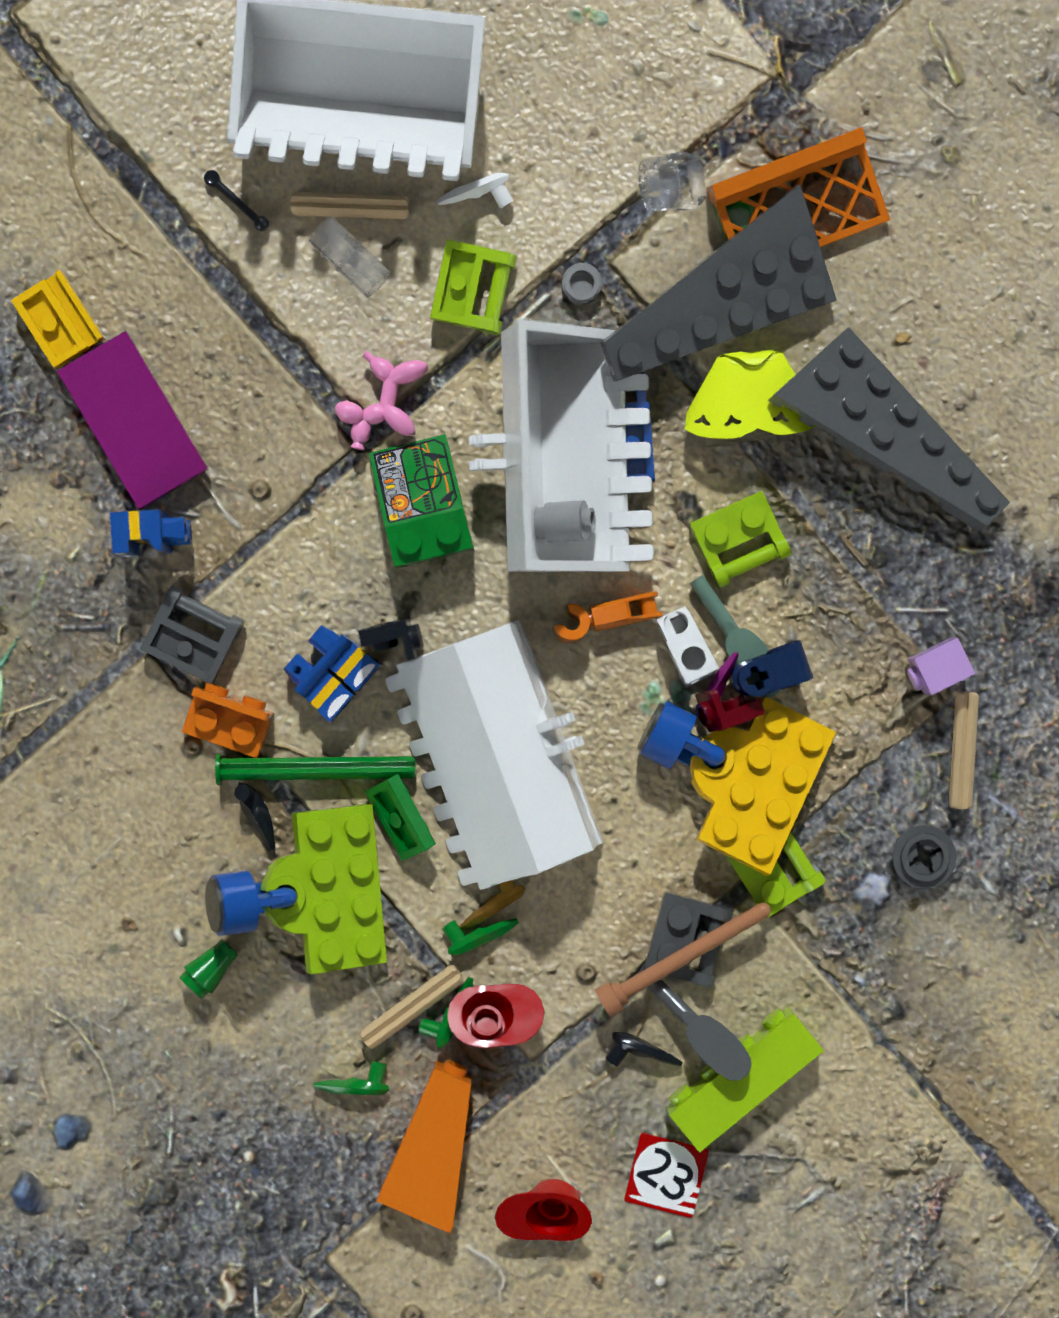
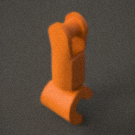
[552,591,663,644]

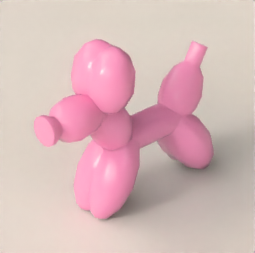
[335,351,428,450]

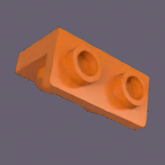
[181,682,274,758]

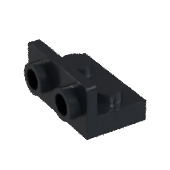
[358,617,424,661]

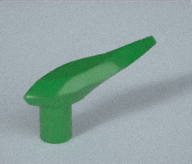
[442,918,519,955]
[419,977,474,1048]
[313,1061,390,1095]

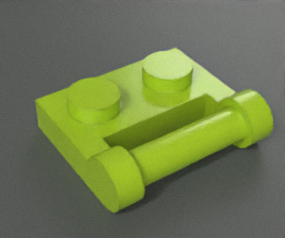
[430,239,517,335]
[689,490,792,589]
[726,831,826,919]

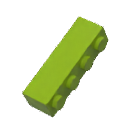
[666,1006,824,1153]

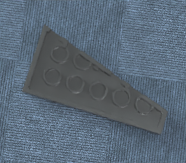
[601,185,837,381]
[768,327,1010,531]

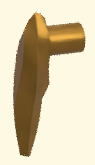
[460,880,526,930]

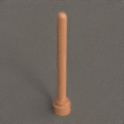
[595,903,771,1017]

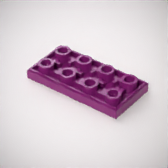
[57,330,209,510]

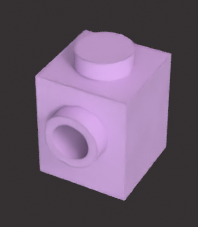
[906,638,975,695]

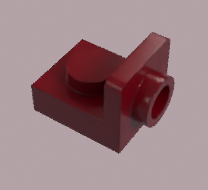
[695,690,765,732]

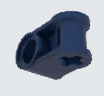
[731,640,814,697]

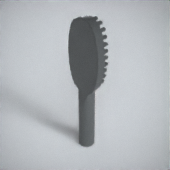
[647,979,752,1081]

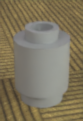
[534,500,596,543]

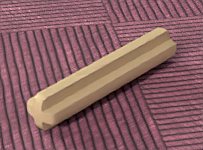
[290,192,409,219]
[949,691,979,810]
[360,965,464,1049]

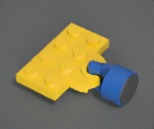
[637,697,836,876]

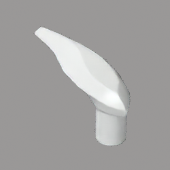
[436,173,514,208]

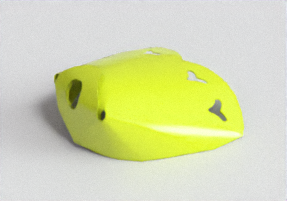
[685,350,816,439]

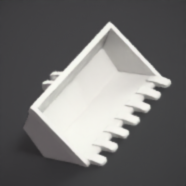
[385,620,603,890]

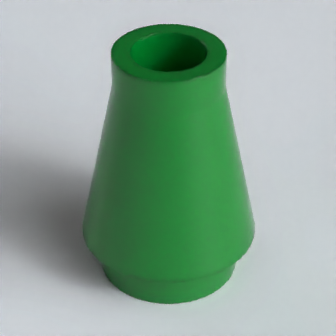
[179,939,238,999]

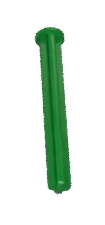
[215,754,416,785]

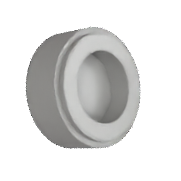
[562,263,602,305]

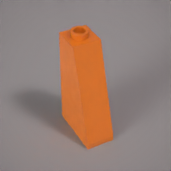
[376,1060,472,1233]

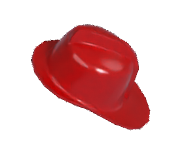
[447,984,545,1049]
[495,1179,592,1241]

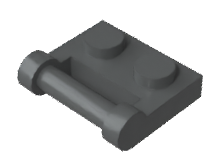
[140,585,245,684]
[644,891,734,988]

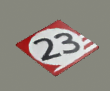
[624,1133,709,1218]

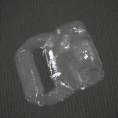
[638,152,707,211]

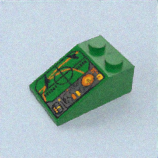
[369,434,474,569]

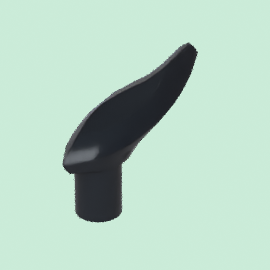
[234,781,275,852]
[606,1032,682,1067]

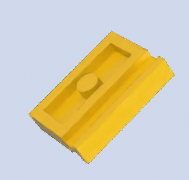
[11,269,105,370]

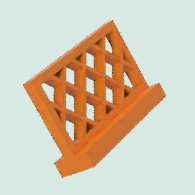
[706,127,890,247]

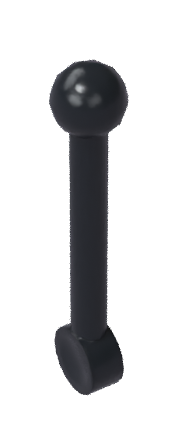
[204,170,269,232]

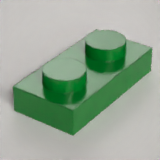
[364,774,436,861]

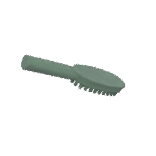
[690,575,780,697]

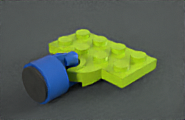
[205,804,387,974]

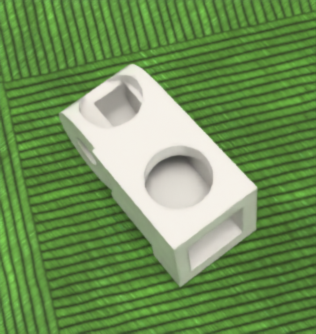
[656,606,719,688]

